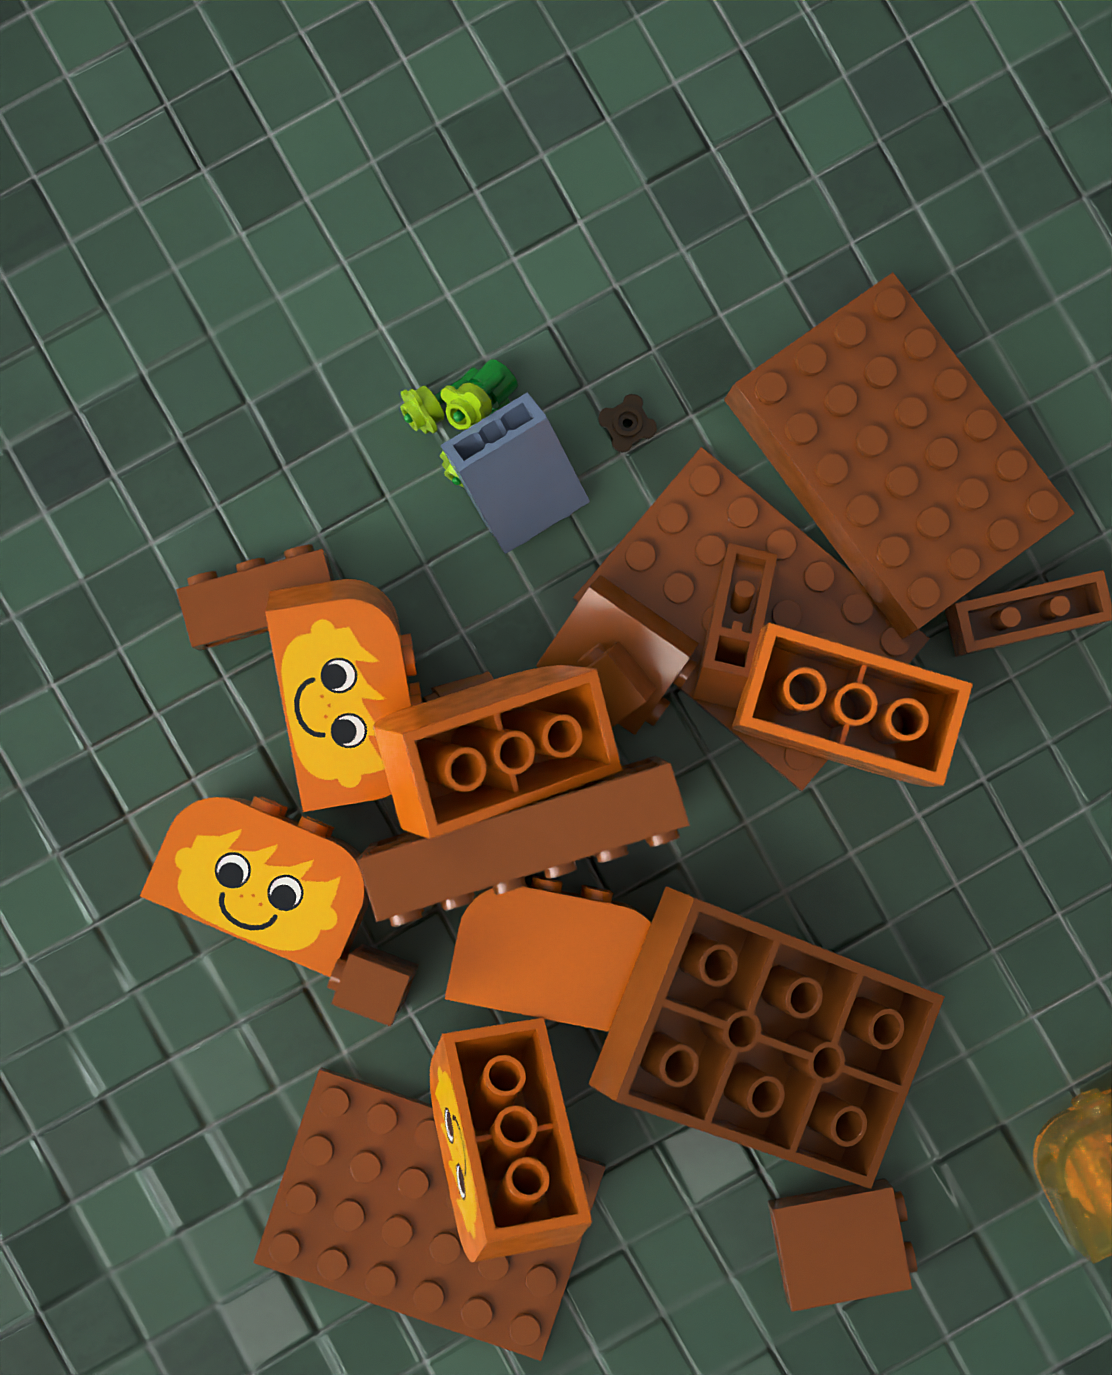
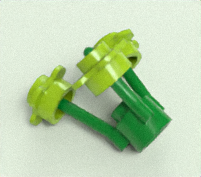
[400,359,518,487]

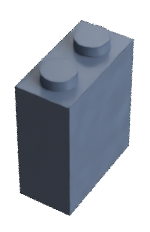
[440,392,590,554]

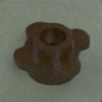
[598,394,657,453]

